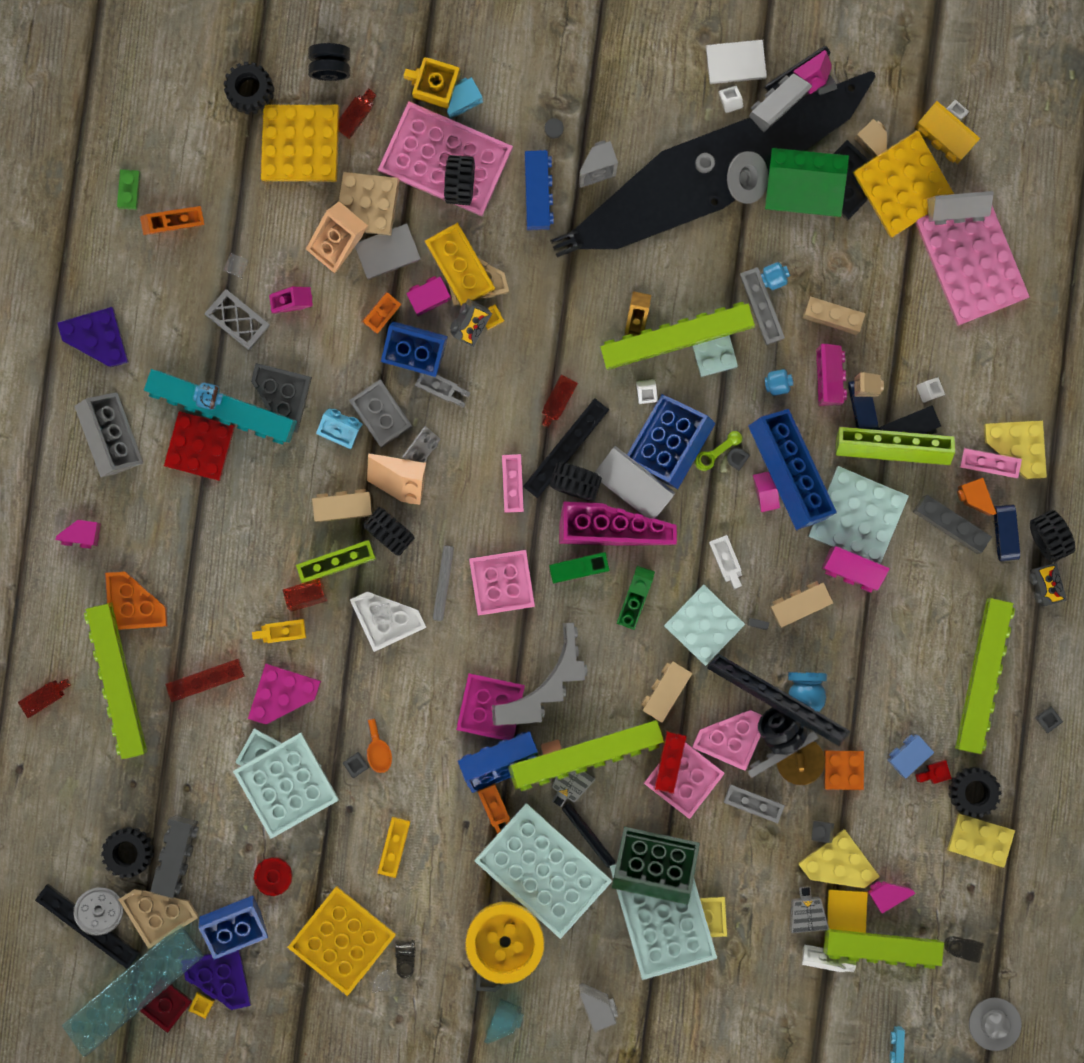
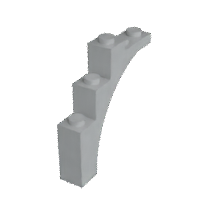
[492,623,588,725]

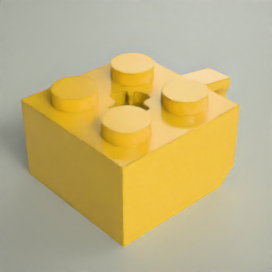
[403,58,461,109]

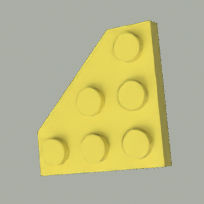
[984,421,1047,479]
[798,829,880,888]

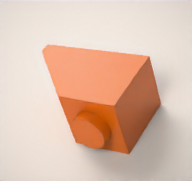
[957,478,997,516]

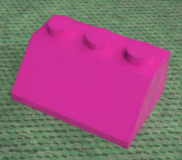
[816,344,847,406]
[822,546,890,593]

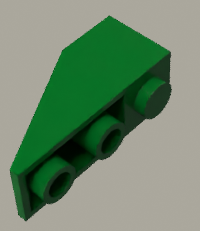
[549,552,610,584]
[616,566,655,630]

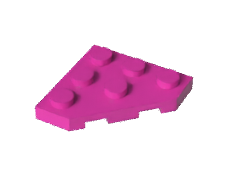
[248,664,321,725]

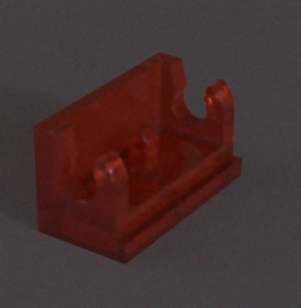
[283,579,328,612]

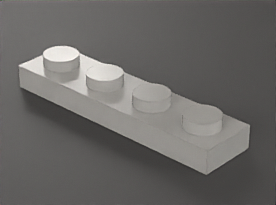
[739,267,785,346]
[748,730,819,778]

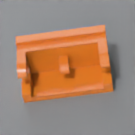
[361,292,402,334]

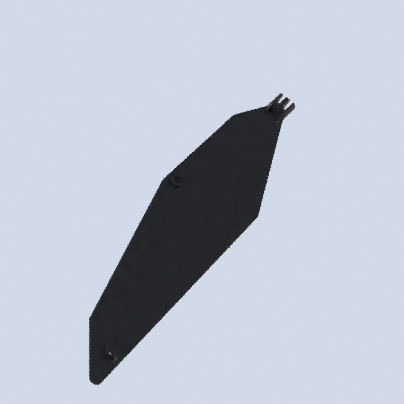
[550,71,876,257]

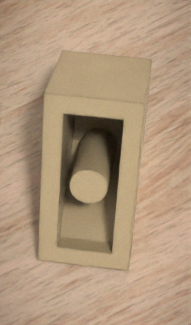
[855,119,887,158]
[854,372,884,397]

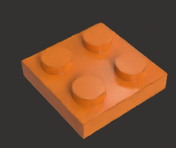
[824,750,864,790]

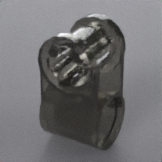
[944,936,984,963]
[395,940,416,979]

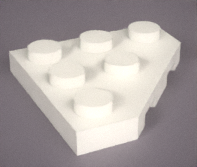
[350,592,427,652]

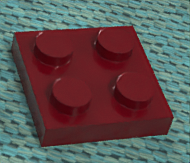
[137,977,193,1033]

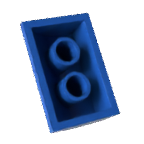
[381,321,448,377]
[198,895,268,959]

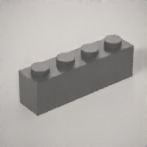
[913,495,992,554]

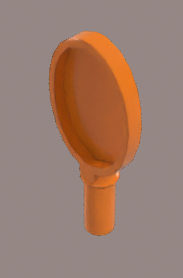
[367,719,392,773]

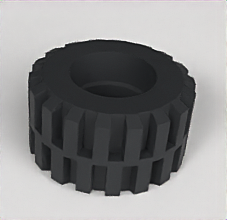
[224,62,274,115]
[444,155,475,205]
[549,462,602,501]
[363,507,415,556]
[1030,510,1076,563]
[949,767,1002,817]
[101,827,154,878]

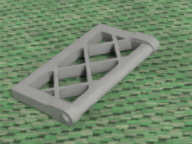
[205,289,270,350]

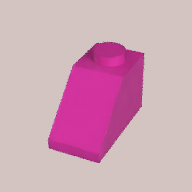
[793,50,832,94]
[269,286,313,314]
[867,881,915,914]

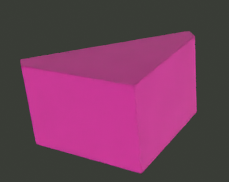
[752,471,780,512]

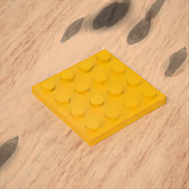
[261,105,340,182]
[853,131,954,237]
[287,886,397,996]

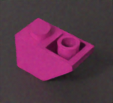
[55,520,101,549]

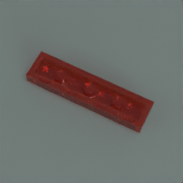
[165,658,245,702]

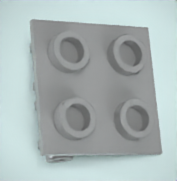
[402,426,440,463]

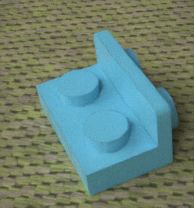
[316,409,363,449]

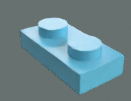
[889,1026,905,1063]

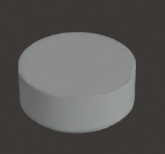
[695,153,715,173]

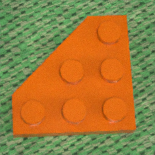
[105,572,168,630]

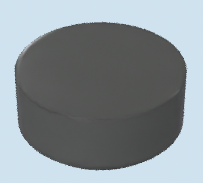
[545,118,564,139]

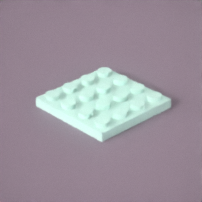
[808,466,909,564]
[233,732,339,839]

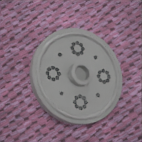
[74,888,123,935]

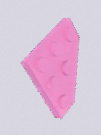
[692,710,762,771]

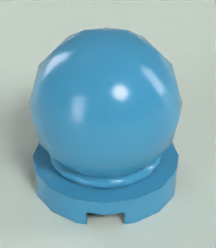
[788,672,827,712]

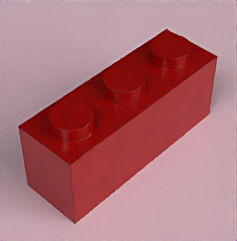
[654,731,687,794]

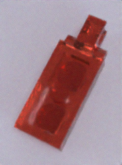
[338,88,376,139]
[542,374,578,428]
[18,679,71,718]

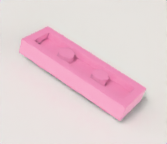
[960,448,1022,478]
[502,454,524,513]

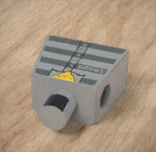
[552,771,595,807]
[789,886,829,933]

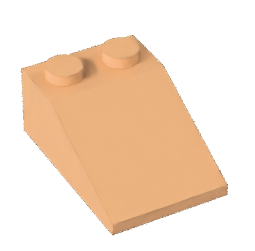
[306,202,368,273]
[367,454,426,505]

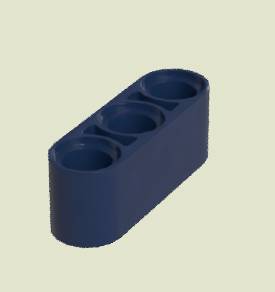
[848,381,879,430]
[994,504,1020,561]

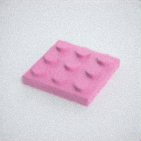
[469,550,535,616]
[644,742,725,819]

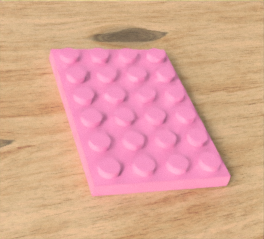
[378,101,513,217]
[915,206,1030,326]

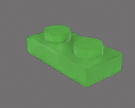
[117,169,141,210]

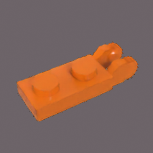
[477,783,510,834]

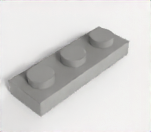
[723,784,785,823]

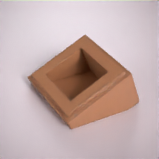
[541,740,562,755]

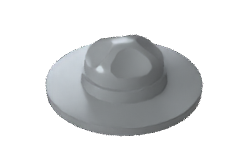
[727,151,768,204]
[969,998,1022,1051]

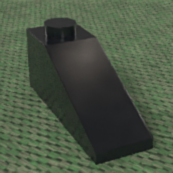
[879,405,941,435]

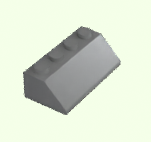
[74,392,143,477]

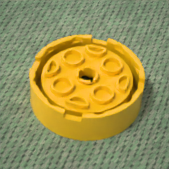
[466,902,544,984]

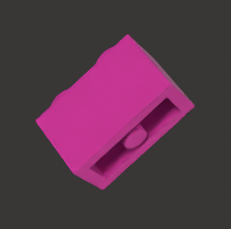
[406,276,451,317]

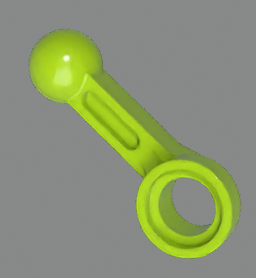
[694,431,743,471]

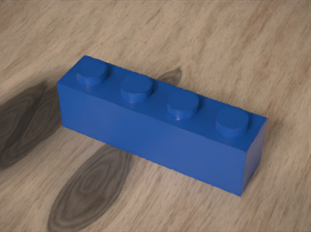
[525,150,554,230]

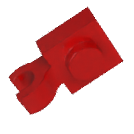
[915,760,952,784]

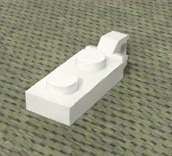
[709,535,742,589]
[802,944,857,972]

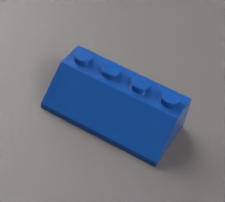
[458,732,540,793]

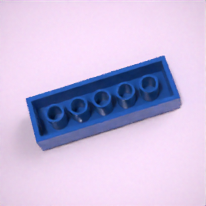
[748,409,837,530]

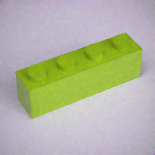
[296,540,377,584]

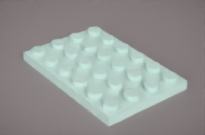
[474,803,612,939]
[610,864,717,980]

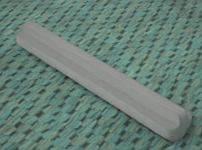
[433,546,454,621]

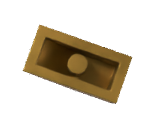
[624,291,652,336]

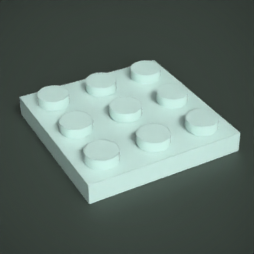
[664,584,745,666]

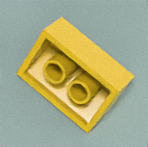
[915,101,980,164]

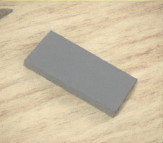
[594,446,675,519]

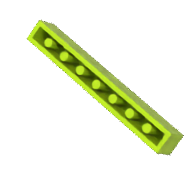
[600,302,755,370]
[955,598,1015,755]
[84,602,148,760]
[508,720,664,791]

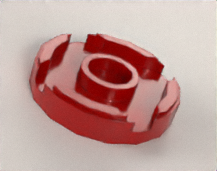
[253,857,293,896]

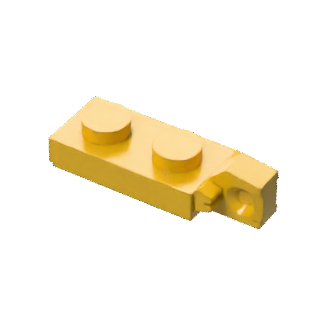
[252,619,307,643]

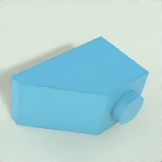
[447,77,483,119]

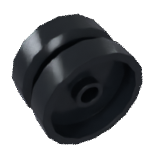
[308,43,350,81]
[758,707,808,755]

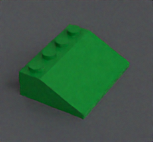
[765,148,849,217]

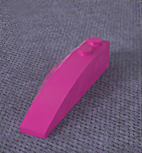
[559,502,677,546]

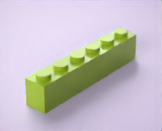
[836,427,955,465]
[823,929,944,969]

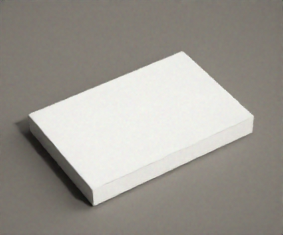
[706,40,767,84]

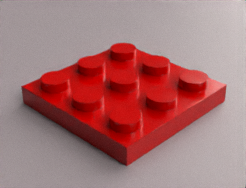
[164,411,235,481]

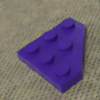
[57,307,129,368]
[182,949,252,1010]

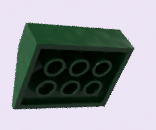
[612,826,700,905]

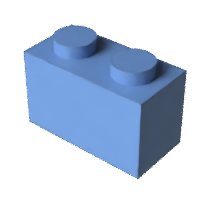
[887,734,934,779]

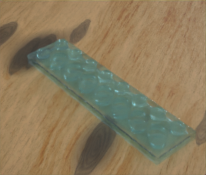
[62,925,204,1057]

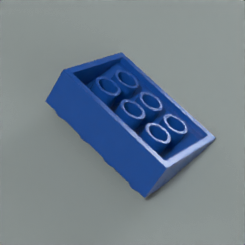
[627,394,716,490]

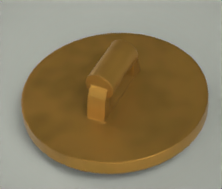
[777,741,825,785]

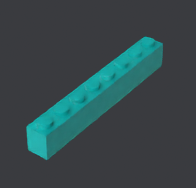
[144,369,297,445]

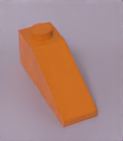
[140,206,204,235]

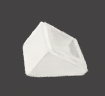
[718,86,743,113]
[947,100,969,121]
[917,377,945,403]
[636,379,658,404]

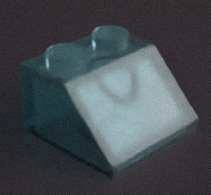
[484,999,524,1044]

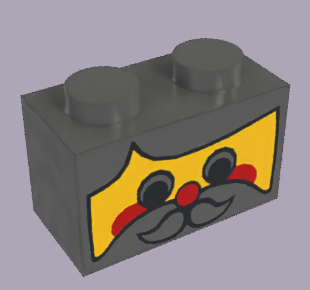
[450,299,492,347]
[1029,563,1067,607]

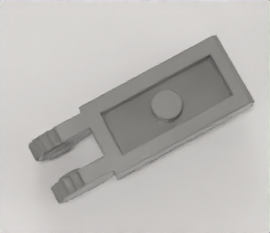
[415,373,471,408]

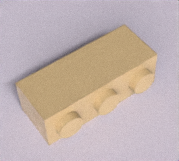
[802,296,865,335]
[312,489,373,522]
[769,581,833,628]
[641,661,693,723]

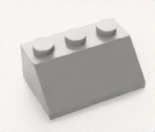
[749,73,812,132]
[579,140,618,188]
[927,191,993,225]
[579,983,618,1032]

